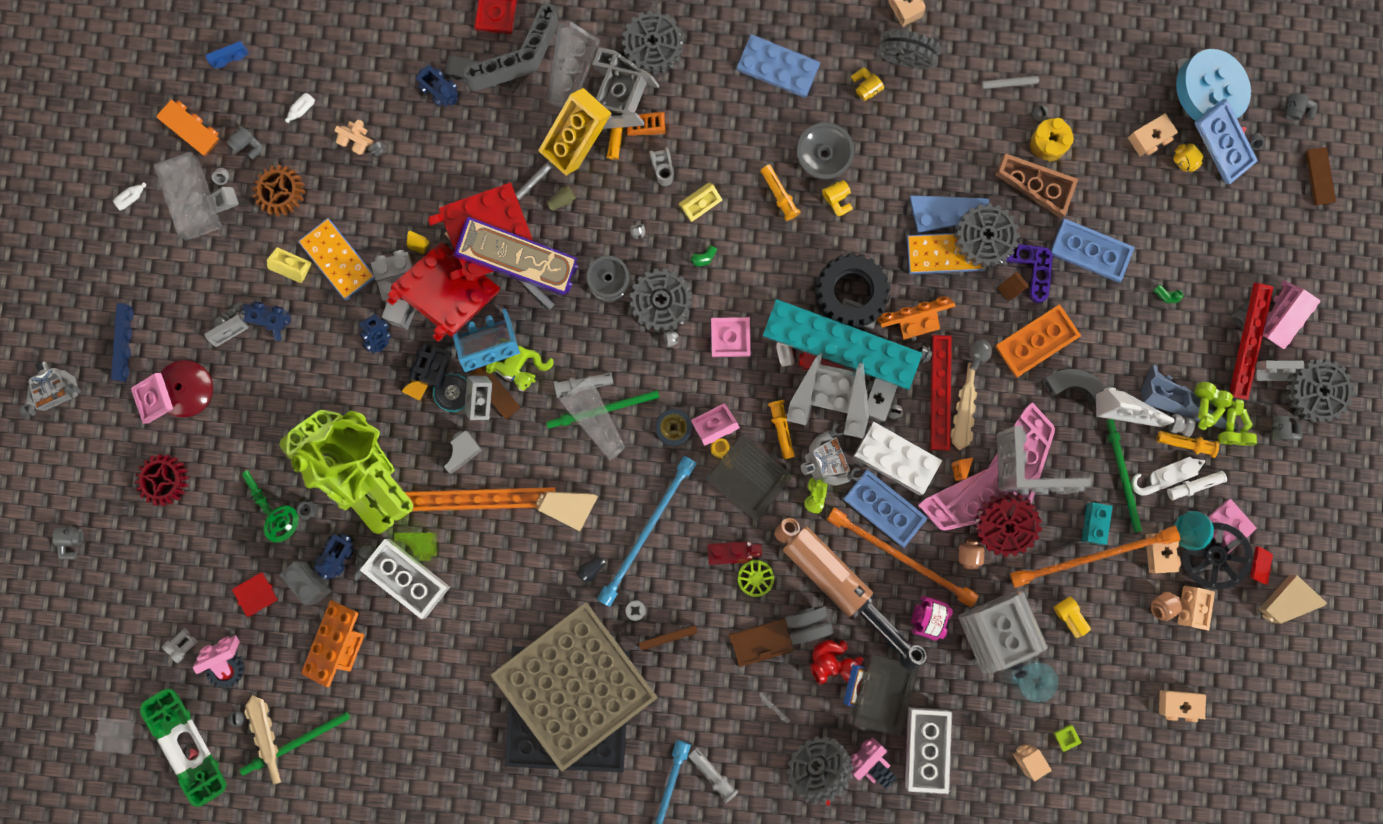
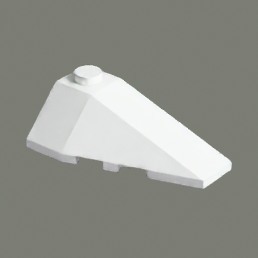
[1096,388,1174,427]

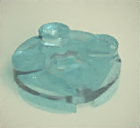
[1017,662,1058,702]

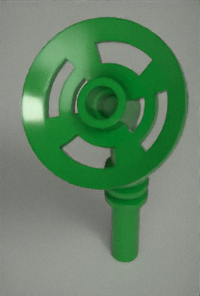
[242,470,299,542]

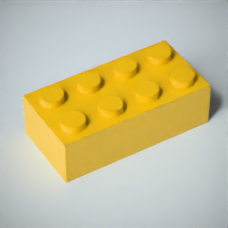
[538,88,612,176]

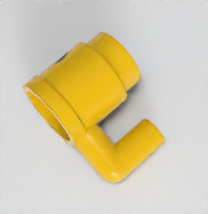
[851,68,884,101]
[822,180,853,216]
[710,438,733,469]

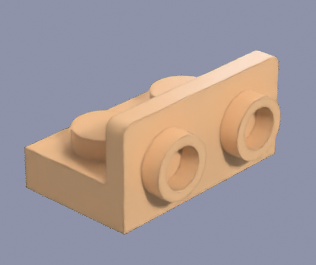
[1178,586,1215,630]

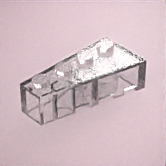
[547,22,600,110]

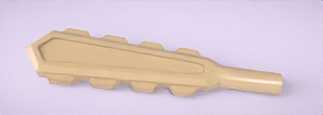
[950,363,977,450]
[244,696,281,785]

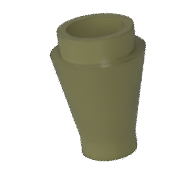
[547,186,576,211]

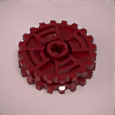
[975,492,1042,557]

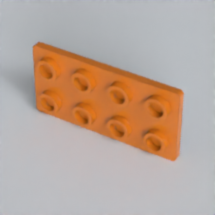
[301,600,365,687]

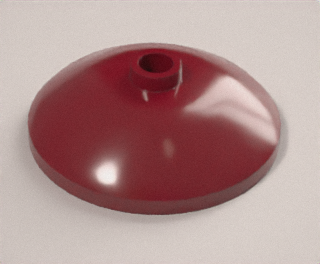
[160,360,213,418]

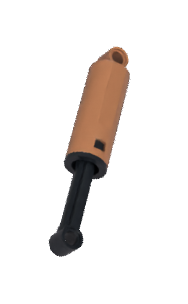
[775,518,927,670]

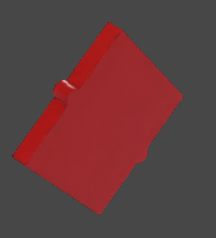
[1250,546,1273,585]
[232,572,278,618]

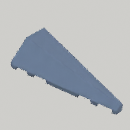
[1141,365,1238,431]

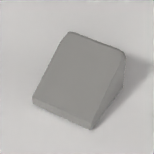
[211,187,239,212]

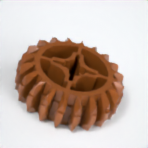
[252,165,305,217]

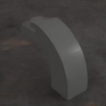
[1042,369,1105,414]

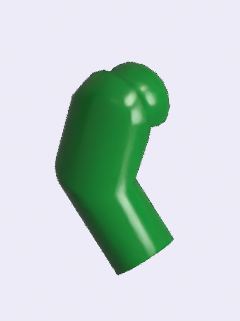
[690,245,717,267]
[1153,284,1183,303]

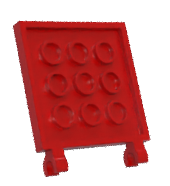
[427,183,534,282]
[386,242,500,342]

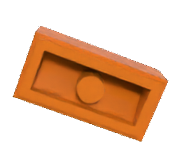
[951,457,973,481]

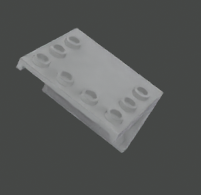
[997,426,1091,495]

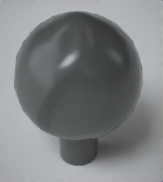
[969,339,992,371]

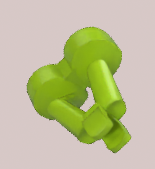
[1194,382,1233,430]
[1217,399,1257,446]
[804,477,827,514]

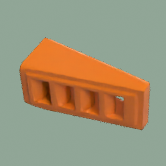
[627,112,665,136]

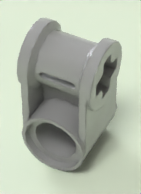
[649,147,673,186]

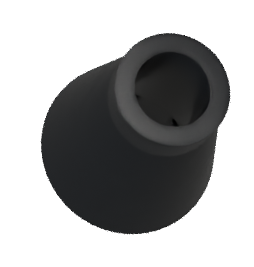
[576,556,605,584]

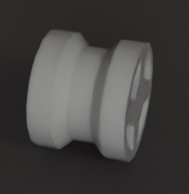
[626,600,646,621]

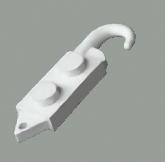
[1131,457,1205,496]

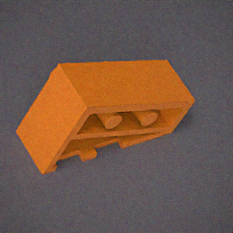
[156,99,220,157]

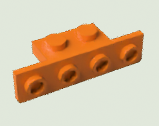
[877,296,955,340]

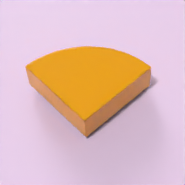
[402,381,428,401]

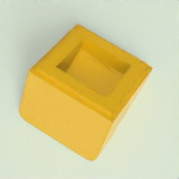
[407,231,430,254]

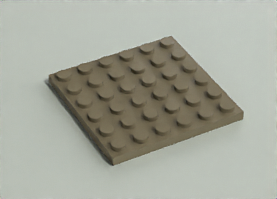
[491,602,658,771]

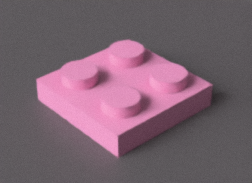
[711,317,751,357]
[131,373,173,424]
[691,403,739,445]
[1208,499,1257,554]

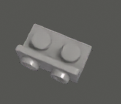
[1255,361,1304,381]

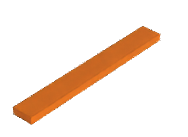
[404,487,556,511]

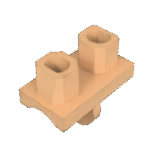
[335,120,374,154]

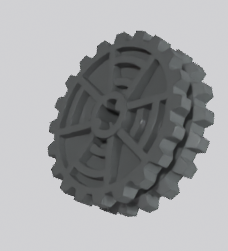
[622,10,683,76]
[877,29,941,70]
[954,203,1020,268]
[630,268,692,333]
[1286,359,1355,422]
[787,736,854,805]

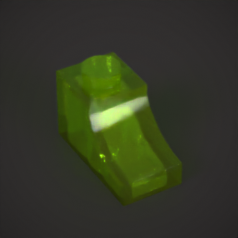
[394,533,437,561]

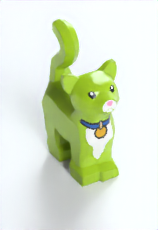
[486,338,554,391]

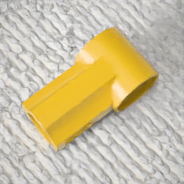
[1053,596,1091,638]

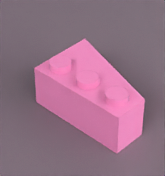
[1263,280,1320,349]

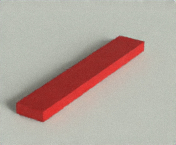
[1229,283,1274,400]
[930,335,952,451]

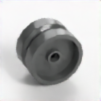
[587,256,630,302]
[785,606,834,645]

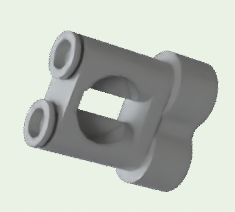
[162,628,198,663]

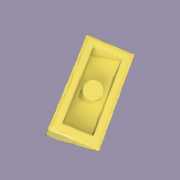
[679,183,722,222]
[267,247,311,283]

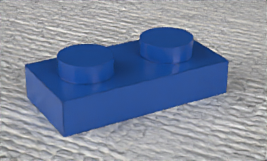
[205,41,249,68]

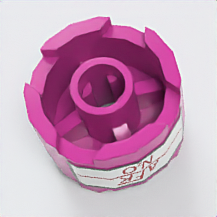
[911,596,953,641]

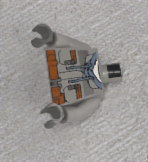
[19,362,81,418]
[801,424,862,486]

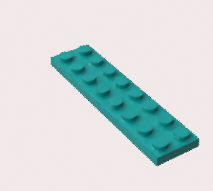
[763,299,922,390]

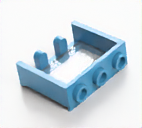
[453,308,520,372]

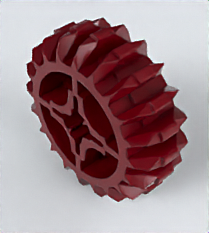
[134,454,190,506]

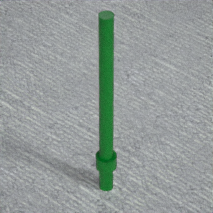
[546,390,660,429]
[1105,419,1142,532]
[239,712,350,776]

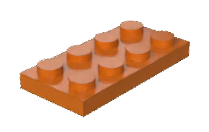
[995,304,1081,378]

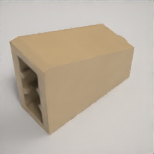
[536,491,598,531]
[1259,575,1327,624]

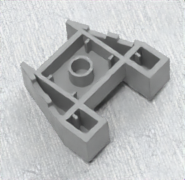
[592,47,659,129]
[787,353,870,438]

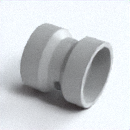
[1169,414,1195,437]

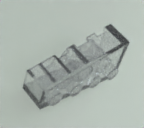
[558,375,625,461]

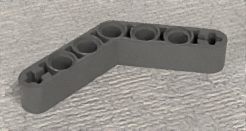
[463,4,558,91]

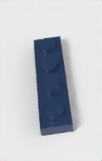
[111,303,134,382]

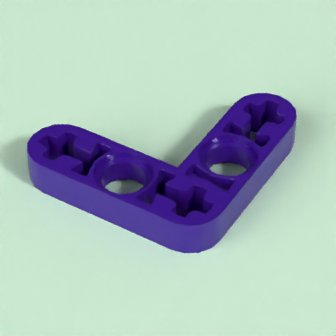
[1004,244,1053,303]

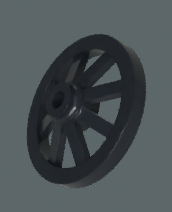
[1182,522,1253,590]

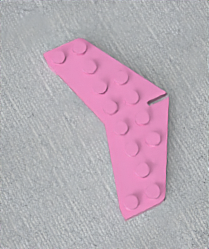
[918,402,1055,531]

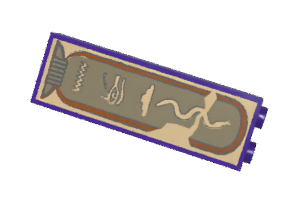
[453,217,578,296]

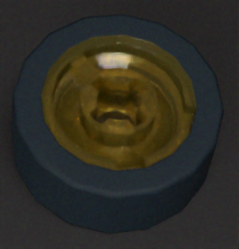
[655,409,692,446]

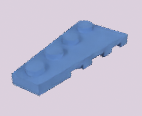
[909,196,989,234]

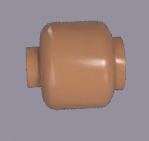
[959,539,985,569]
[1151,592,1182,621]

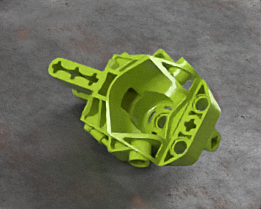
[279,410,413,534]

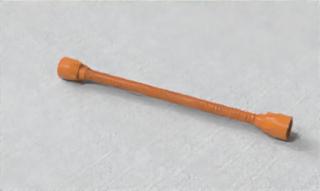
[826,507,979,608]
[1010,526,1180,588]

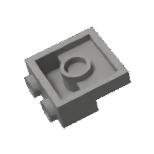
[371,250,414,301]

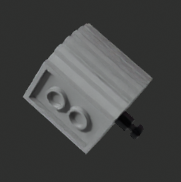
[958,591,1048,679]

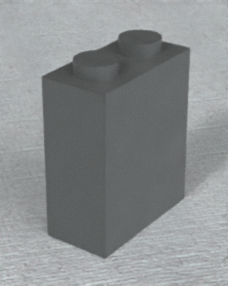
[279,562,332,605]

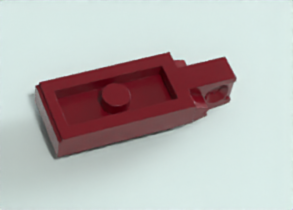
[707,542,762,565]

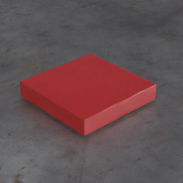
[474,0,517,34]

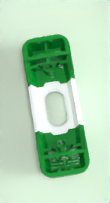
[140,689,226,807]

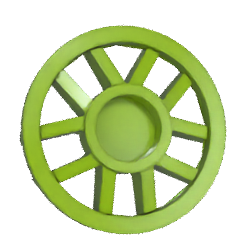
[738,560,774,597]

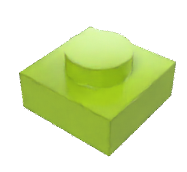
[1053,724,1081,752]

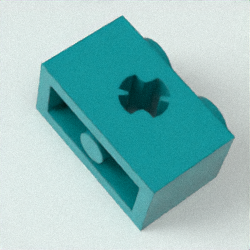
[1081,503,1113,545]

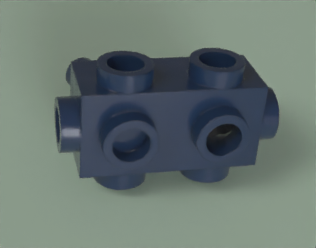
[416,65,458,108]
[242,301,291,341]
[359,313,391,354]
[314,533,355,580]

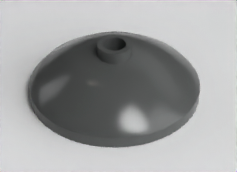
[797,123,854,179]

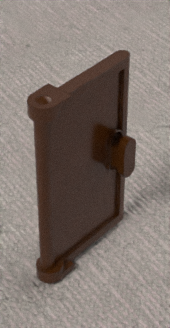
[729,617,794,667]

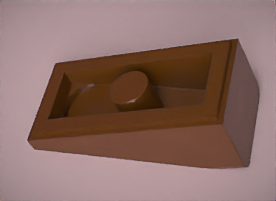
[998,271,1029,301]

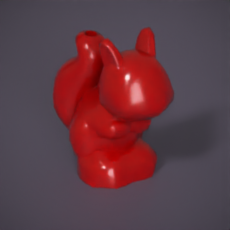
[810,640,863,685]

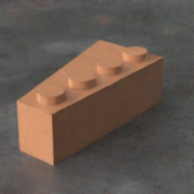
[995,154,1078,218]

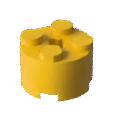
[1030,118,1074,162]

